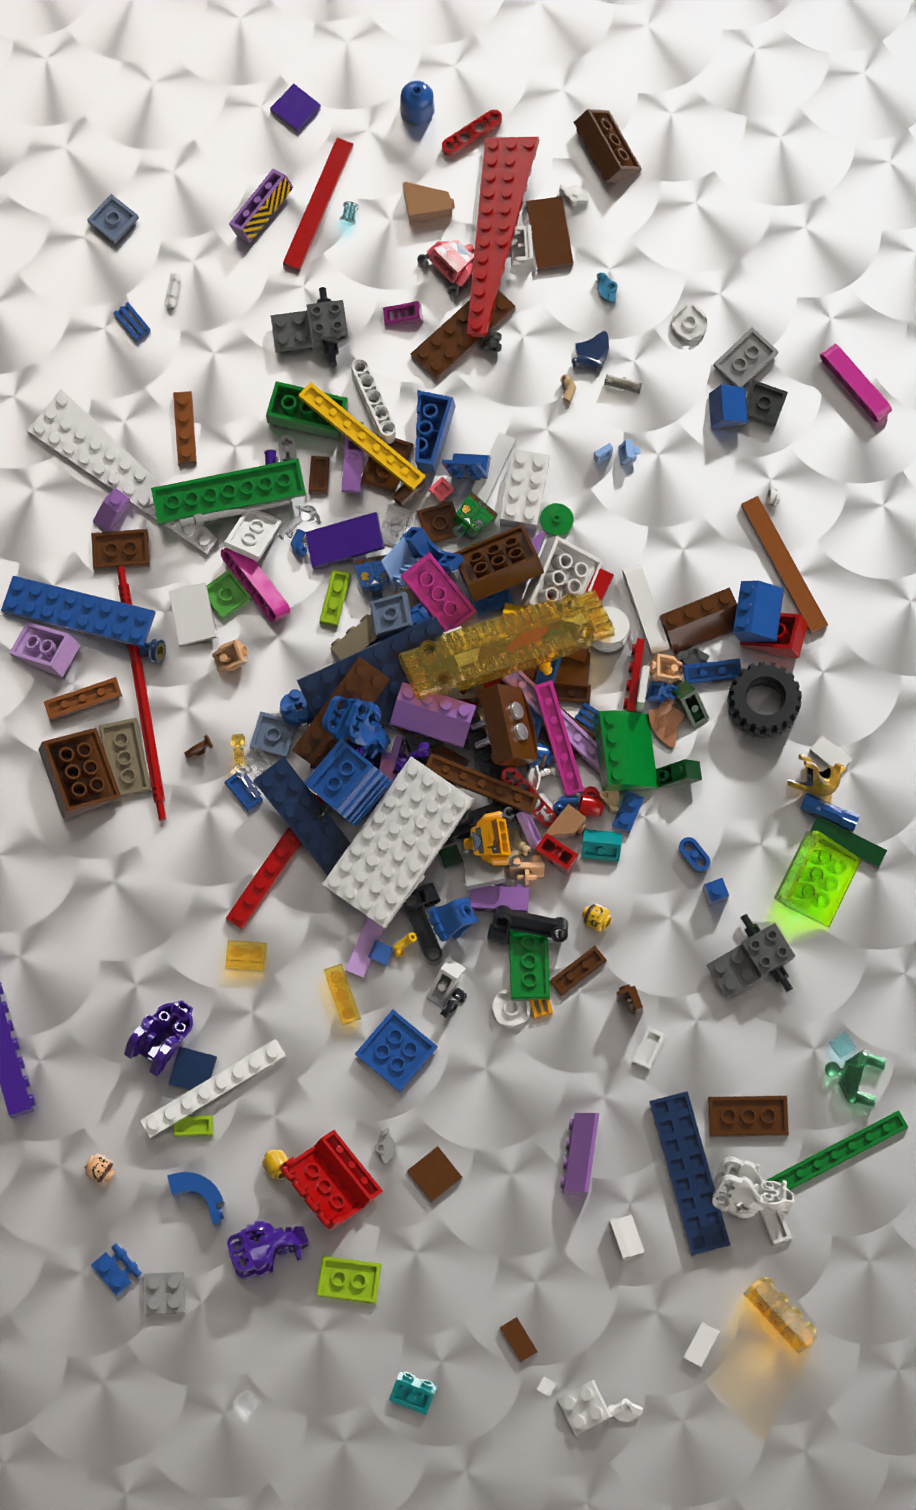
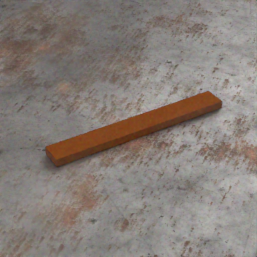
[741,496,828,634]

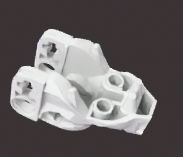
[712,1157,794,1218]

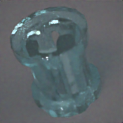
[339,201,359,225]

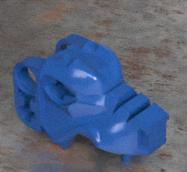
[322,696,391,759]

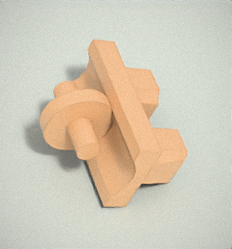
[509,855,544,886]

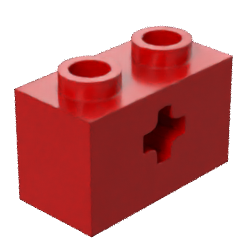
[535,833,578,875]

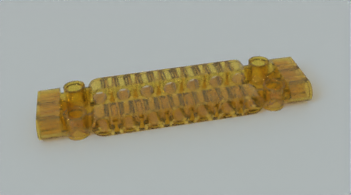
[398,590,615,700]

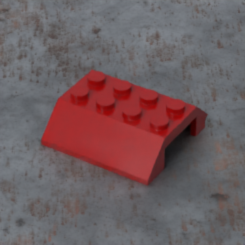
[279,1130,383,1230]

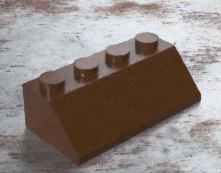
[573,109,642,182]
[660,587,737,655]

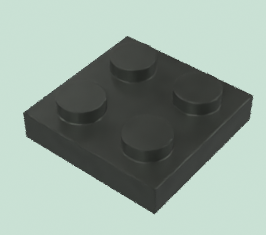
[746,380,788,427]

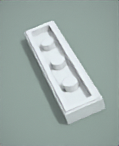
[471,432,516,504]

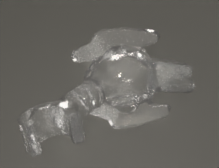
[277,505,322,540]

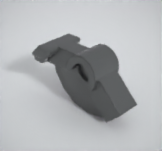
[675,646,710,665]

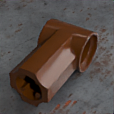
[392,479,425,508]

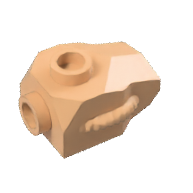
[212,640,249,672]
[648,653,683,684]

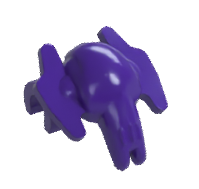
[395,742,429,774]

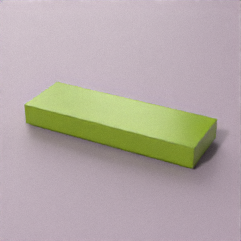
[319,569,351,628]

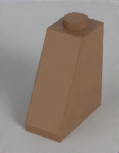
[403,182,455,223]

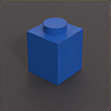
[703,878,730,907]

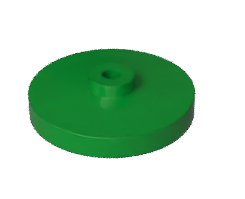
[540,503,574,536]

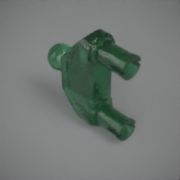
[825,1049,887,1108]

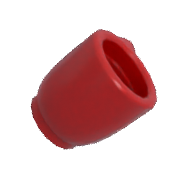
[578,786,604,817]

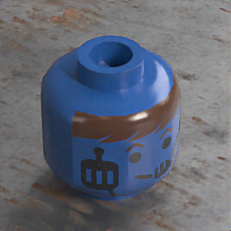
[528,742,553,769]

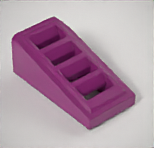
[383,301,423,326]

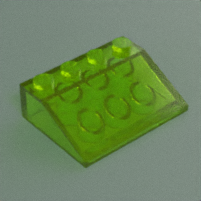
[774,831,862,927]

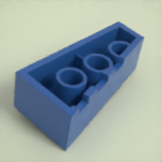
[415,390,456,474]

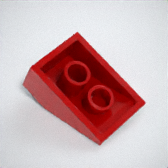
[739,613,808,658]

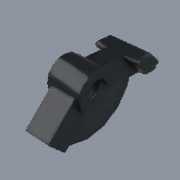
[440,988,467,1018]

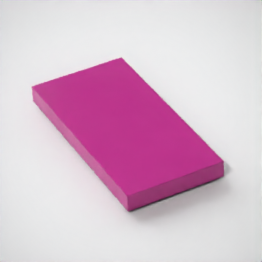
[400,552,477,632]

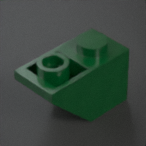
[656,759,702,788]

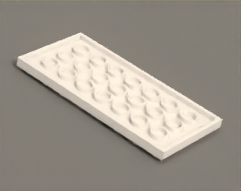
[322,757,474,929]

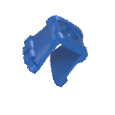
[428,897,479,942]

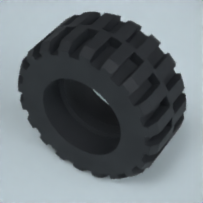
[727,662,802,738]

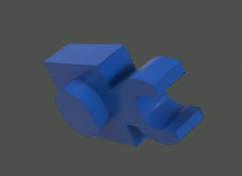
[645,682,678,702]

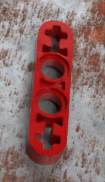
[442,109,502,157]
[500,766,556,826]

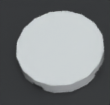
[671,305,708,342]
[492,988,531,1028]

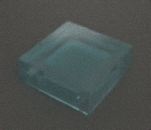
[829,1031,857,1059]

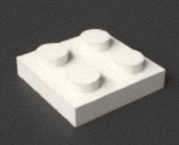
[557,1380,612,1436]

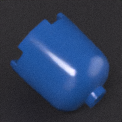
[399,80,436,125]

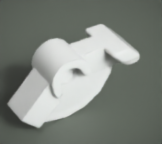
[559,183,589,206]
[607,1399,643,1422]

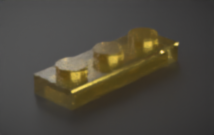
[323,963,361,1026]

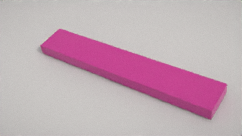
[534,680,584,796]

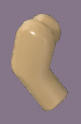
[560,374,577,403]

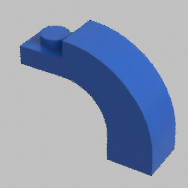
[400,527,464,573]
[167,1172,225,1227]

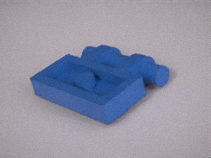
[91,1243,142,1296]

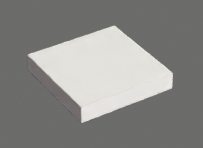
[635,665,650,713]

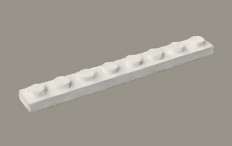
[140,1039,286,1138]

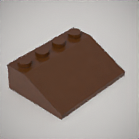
[454,524,545,602]
[38,728,121,819]

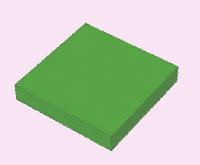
[207,569,253,621]

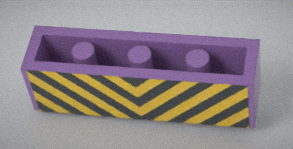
[229,169,294,243]

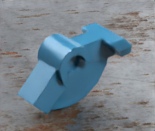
[596,272,617,303]

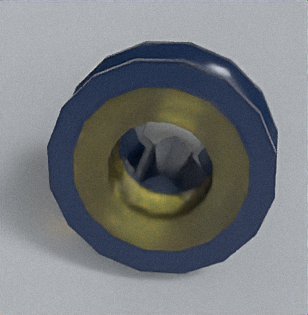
[140,639,166,664]

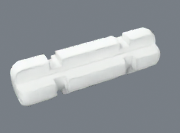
[165,272,181,308]

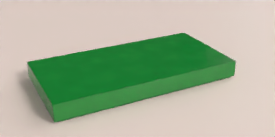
[509,930,550,1001]

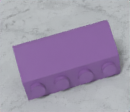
[390,682,476,748]
[560,1113,599,1197]

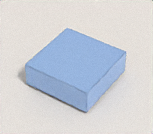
[593,443,613,464]

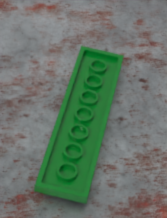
[151,458,306,525]

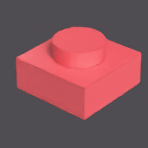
[429,477,455,504]

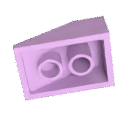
[9,622,80,677]

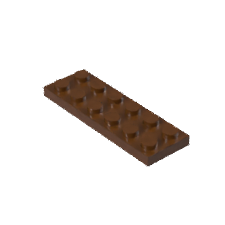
[411,290,516,381]
[292,656,390,767]

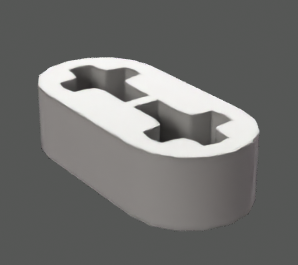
[278,435,297,462]

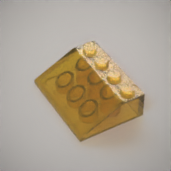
[743,1276,818,1354]

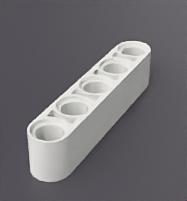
[351,359,396,444]
[622,564,669,655]

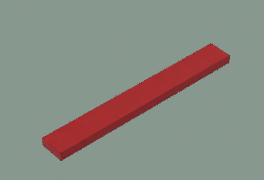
[283,138,354,271]

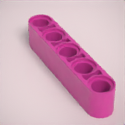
[820,343,892,422]
[220,548,290,622]

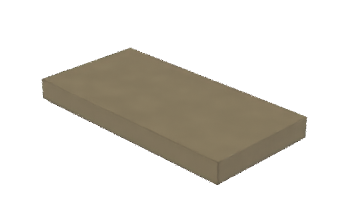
[99,718,151,798]

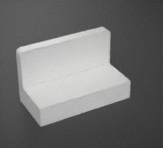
[609,1215,644,1260]

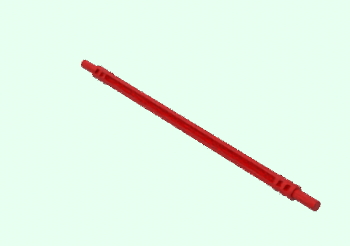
[117,566,166,821]

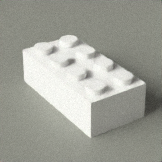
[500,449,550,532]

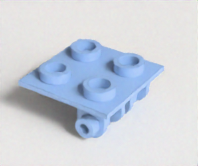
[381,537,421,590]

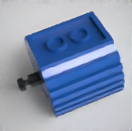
[304,739,393,827]

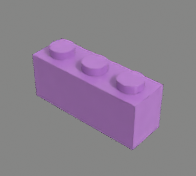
[470,883,529,913]

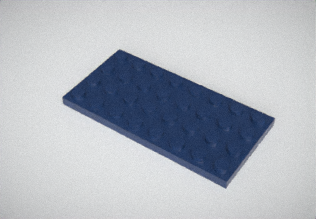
[296,616,466,742]

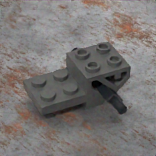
[270,287,348,367]
[706,914,795,999]

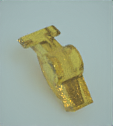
[231,734,245,764]

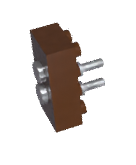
[471,684,538,767]

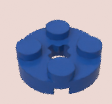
[279,689,314,726]

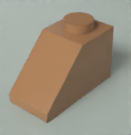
[545,804,587,839]

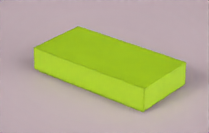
[173,1115,213,1137]

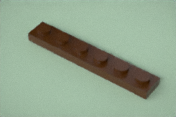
[426,753,539,815]

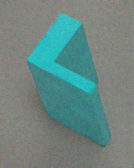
[581,829,622,862]

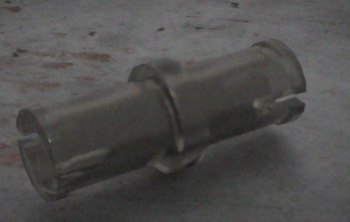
[604,374,642,394]

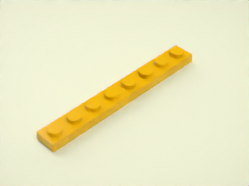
[298,382,426,491]

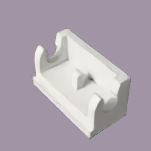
[511,225,533,267]

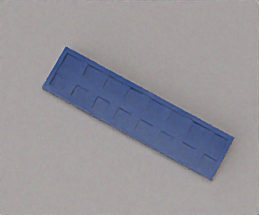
[1,576,156,648]

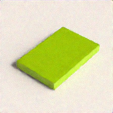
[316,1256,382,1304]

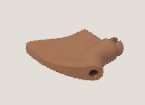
[649,698,685,748]

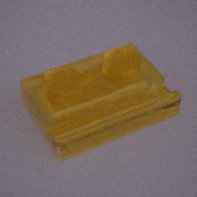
[225,940,267,972]

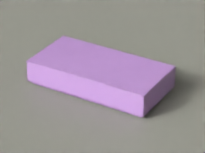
[516,811,541,849]

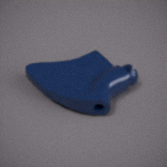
[571,331,609,371]

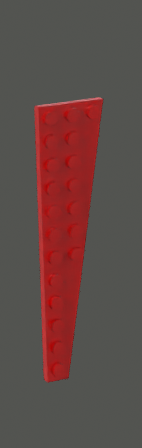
[467,136,540,337]

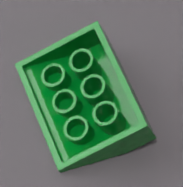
[593,710,658,791]

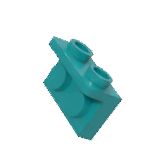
[389,1372,437,1415]

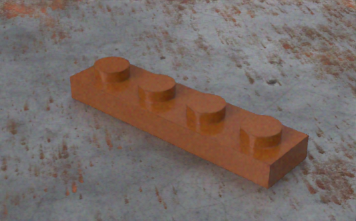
[173,391,197,465]
[43,677,122,721]

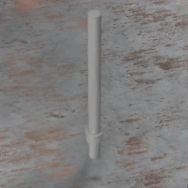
[179,499,291,527]

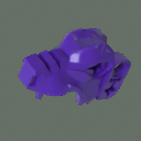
[124,1000,193,1077]
[227,1221,309,1280]

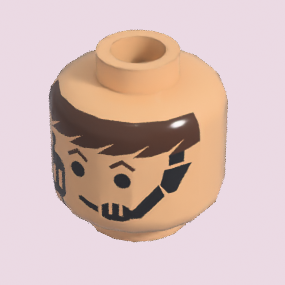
[84,1154,115,1183]

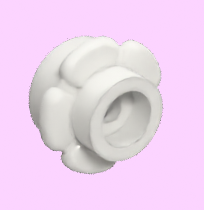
[766,488,781,507]

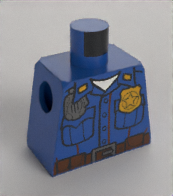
[353,555,389,601]

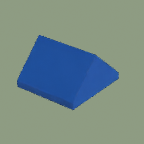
[709,384,748,429]

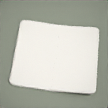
[537,1377,556,1397]

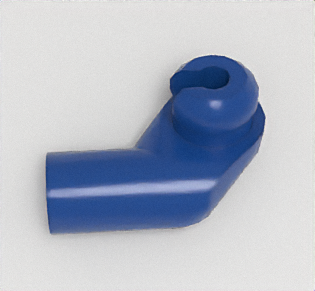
[291,529,307,556]
[552,796,578,815]

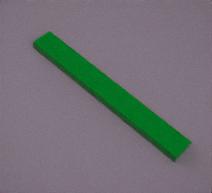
[767,1110,909,1190]

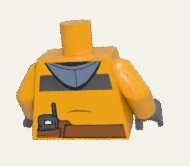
[464,807,521,867]

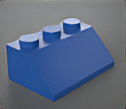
[733,580,784,642]

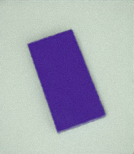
[305,512,385,569]

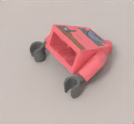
[417,240,475,298]

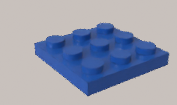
[355,1009,438,1092]

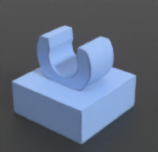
[618,440,641,464]

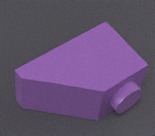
[93,487,132,532]

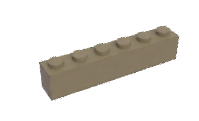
[330,585,423,660]

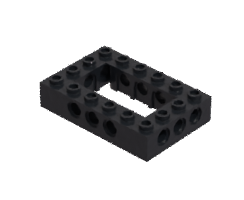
[404,710,517,846]

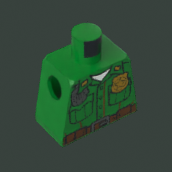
[452,491,498,538]

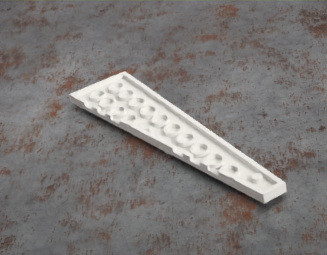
[27,388,218,556]

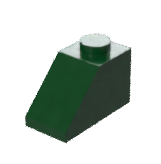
[671,681,709,728]

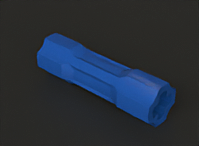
[800,793,860,831]

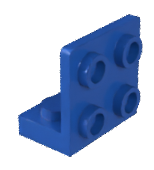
[442,453,491,480]

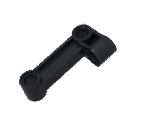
[403,882,443,966]
[487,905,569,944]

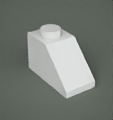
[426,958,466,1007]

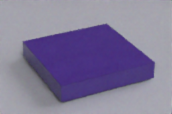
[270,83,321,132]

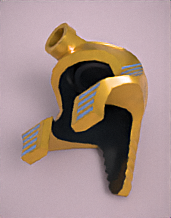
[787,754,846,796]

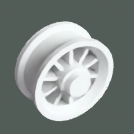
[586,606,629,652]

